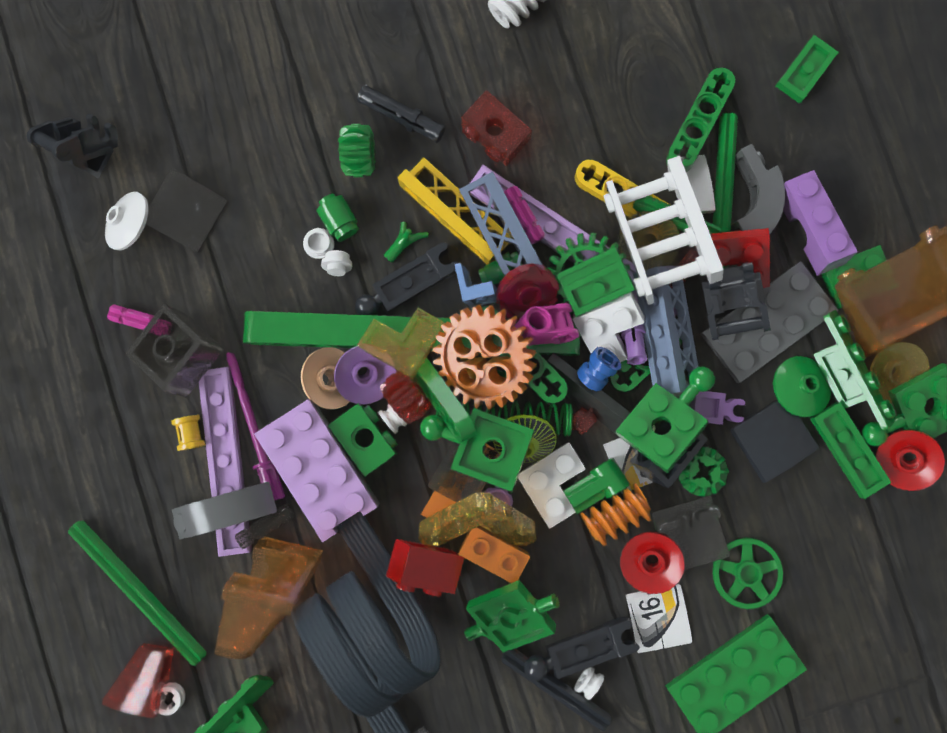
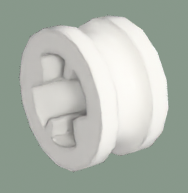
[378,403,407,434]
[574,667,604,700]
[152,682,186,715]

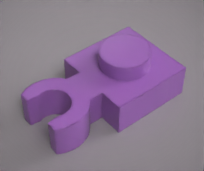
[690,391,745,425]

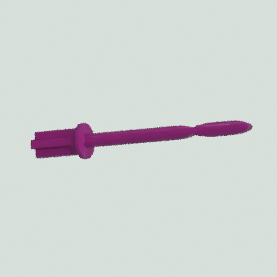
[227,352,285,501]

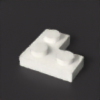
[573,291,645,362]
[518,442,585,529]

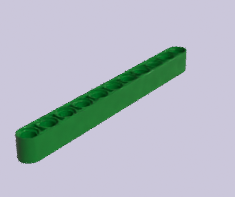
[243,311,581,356]

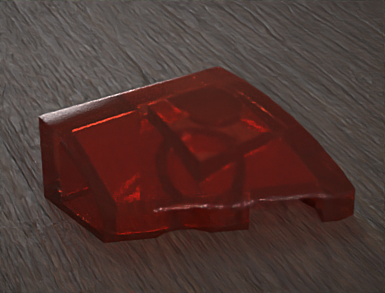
[102,643,174,718]

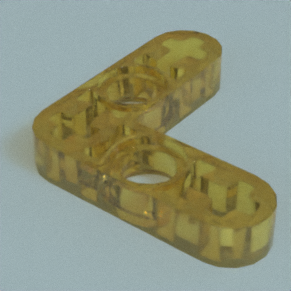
[419,492,537,546]

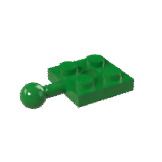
[861,363,947,446]
[616,366,715,473]
[420,408,535,492]

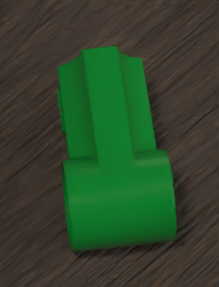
[563,457,630,514]

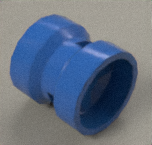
[577,347,621,391]

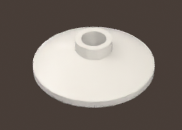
[105,192,148,251]

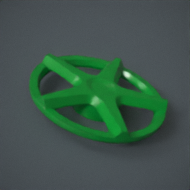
[713,537,783,609]

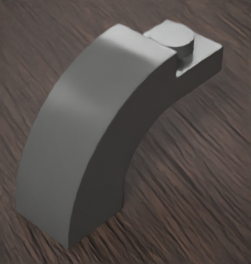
[731,144,785,234]
[172,481,277,540]

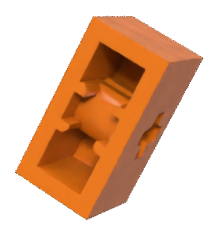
[459,523,530,583]

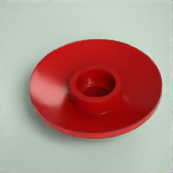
[876,430,945,491]
[620,532,685,594]

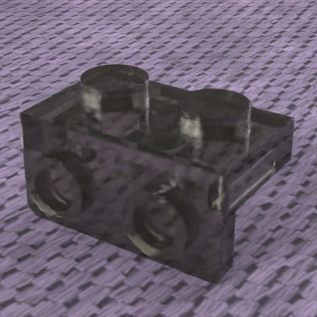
[428,442,501,510]

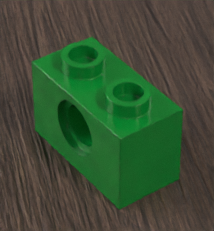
[328,403,398,477]

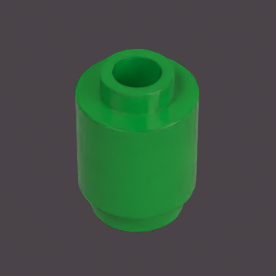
[316,194,359,242]

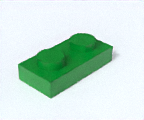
[775,35,838,104]

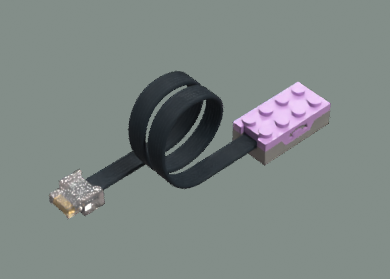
[254,399,440,733]

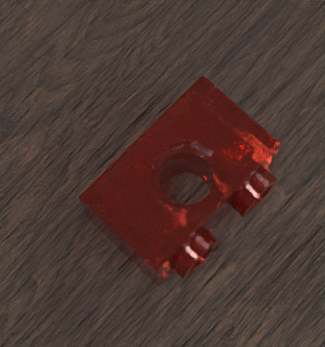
[462,90,532,166]

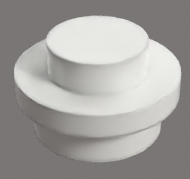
[303,228,334,259]
[321,250,352,276]

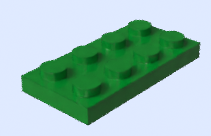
[665,614,807,733]

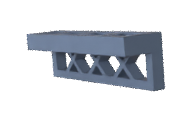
[459,172,542,276]
[633,266,698,394]

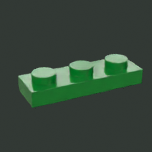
[810,402,892,499]

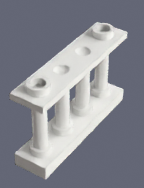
[603,156,723,305]

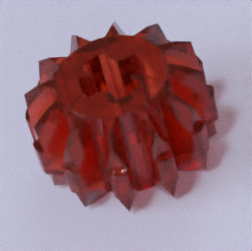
[380,370,431,424]

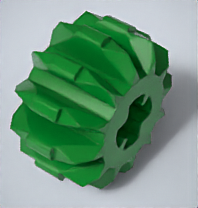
[338,123,376,177]

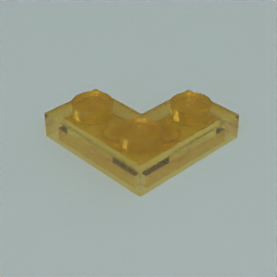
[357,308,445,379]

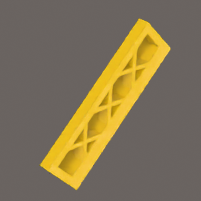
[398,157,510,265]

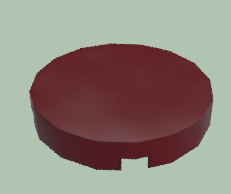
[496,263,559,323]

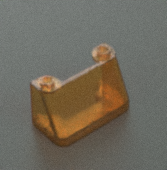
[835,225,947,358]

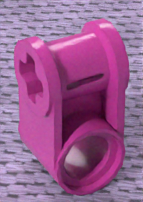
[515,303,579,346]

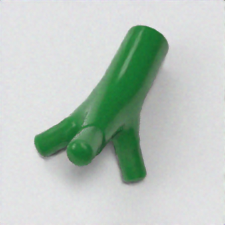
[384,222,429,263]

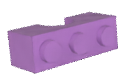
[783,170,858,276]

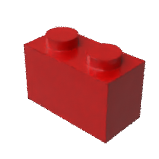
[386,539,464,597]

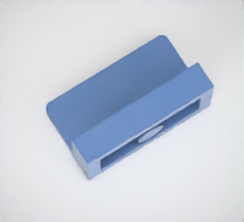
[455,263,497,308]

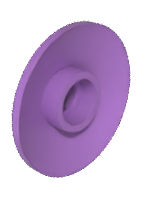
[334,344,396,404]

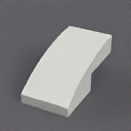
[680,155,716,214]

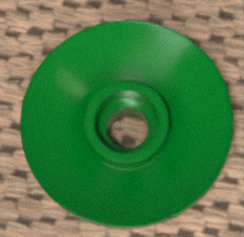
[773,356,831,417]

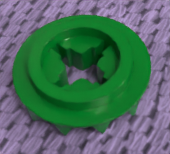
[679,447,729,497]

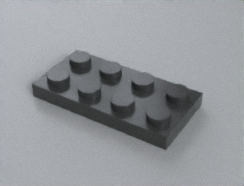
[700,261,838,383]

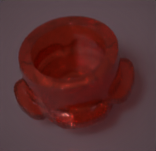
[572,407,598,435]

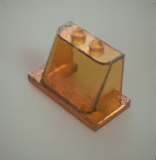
[215,536,323,659]

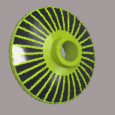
[493,415,556,463]

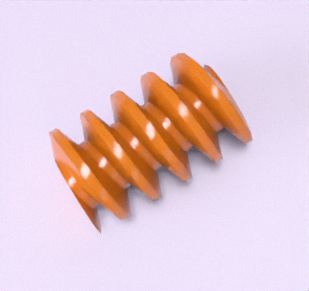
[580,483,651,546]

